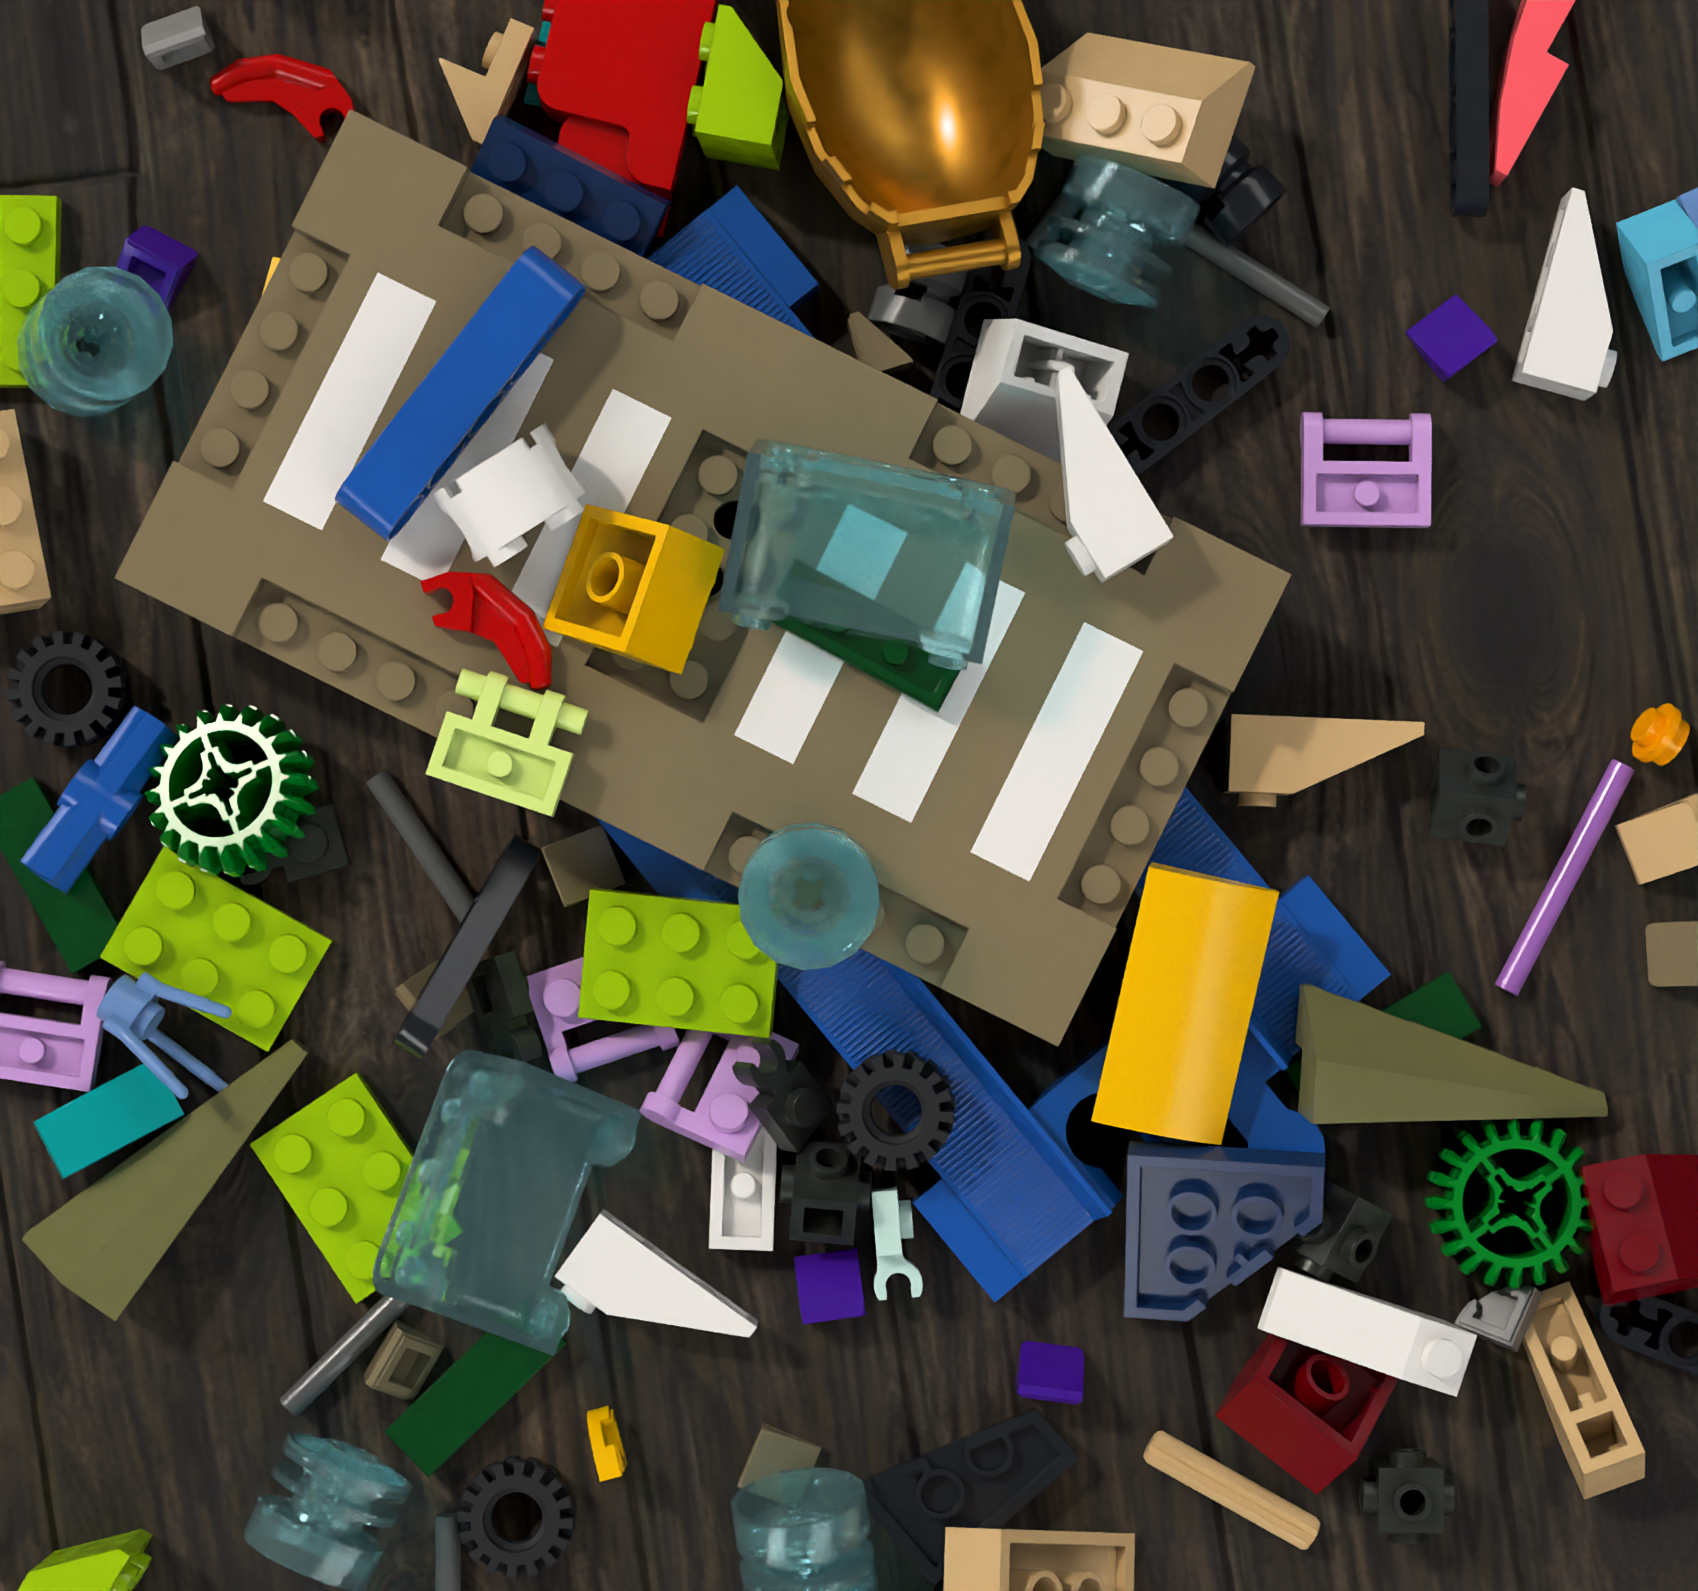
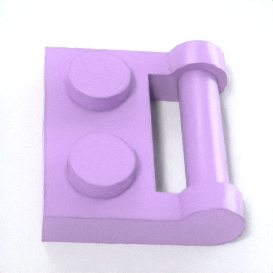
[1300,412,1432,528]
[526,957,681,1086]
[0,961,113,1092]
[639,1029,799,1163]

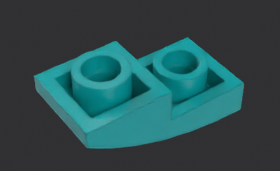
[33,1064,184,1179]

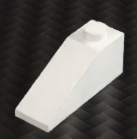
[1511,187,1617,401]
[1055,366,1174,584]
[555,1209,758,1338]
[1257,1267,1477,1397]

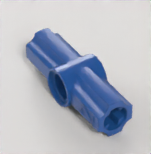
[20,705,179,895]

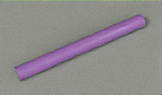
[1494,759,1635,996]

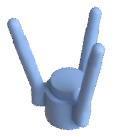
[96,972,232,1099]

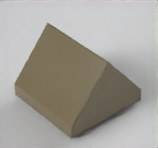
[364,1319,444,1402]

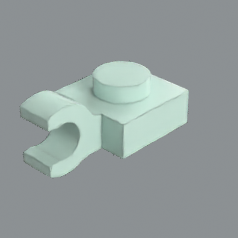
[871,1186,923,1300]

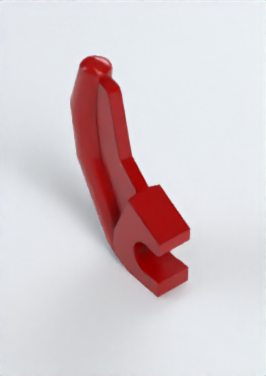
[209,54,356,143]
[420,571,552,690]

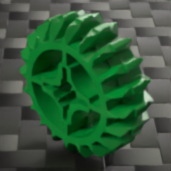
[144,704,320,877]
[1424,1118,1592,1289]

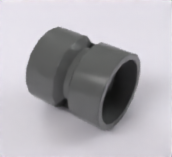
[868,243,969,347]

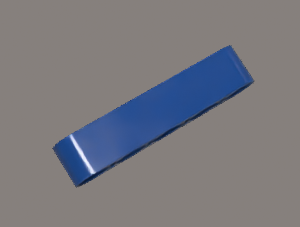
[335,245,587,541]

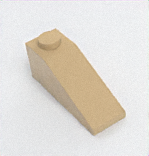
[1223,714,1425,807]
[1522,1281,1645,1500]

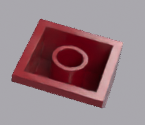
[1577,1154,1698,1306]
[1215,1333,1399,1495]

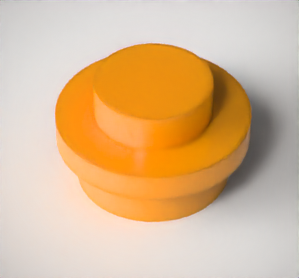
[1630,703,1690,766]

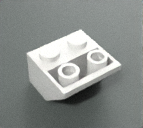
[960,319,1129,464]

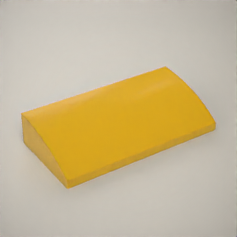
[1091,862,1279,1145]

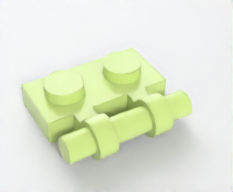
[426,668,589,817]

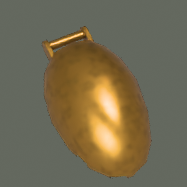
[776,0,1045,290]

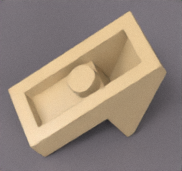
[439,18,539,153]
[1615,793,1698,885]

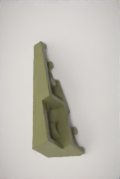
[1295,983,1608,1124]
[22,1038,310,1321]

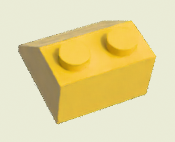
[542,504,725,675]

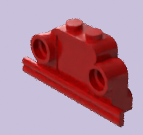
[527,0,719,239]

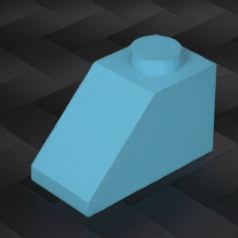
[1616,200,1698,362]

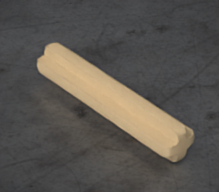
[1143,1431,1321,1550]

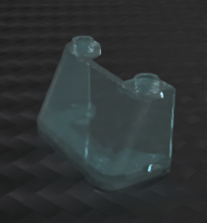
[718,439,1016,670]
[373,1050,641,1356]

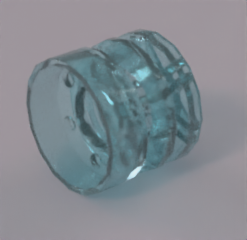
[1034,154,1201,310]
[17,267,173,416]
[738,821,880,970]
[243,1431,413,1591]
[730,1467,879,1591]

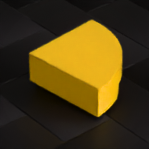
[587,1405,628,1482]

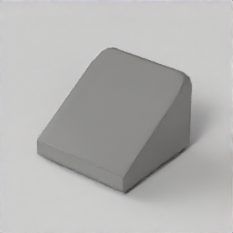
[141,6,216,70]

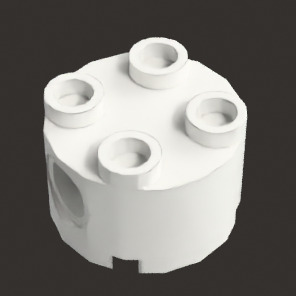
[432,423,588,567]

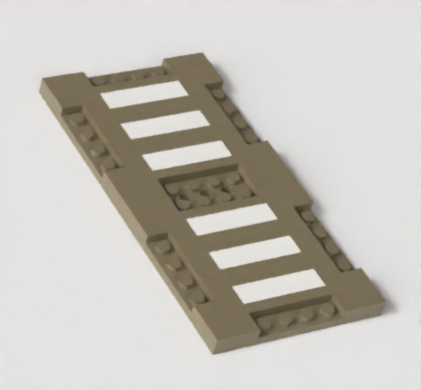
[114,109,1292,1047]

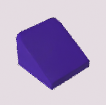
[107,225,198,320]
[1405,294,1499,383]
[794,1248,866,1324]
[1015,1341,1084,1405]

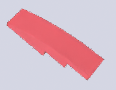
[1489,0,1575,187]

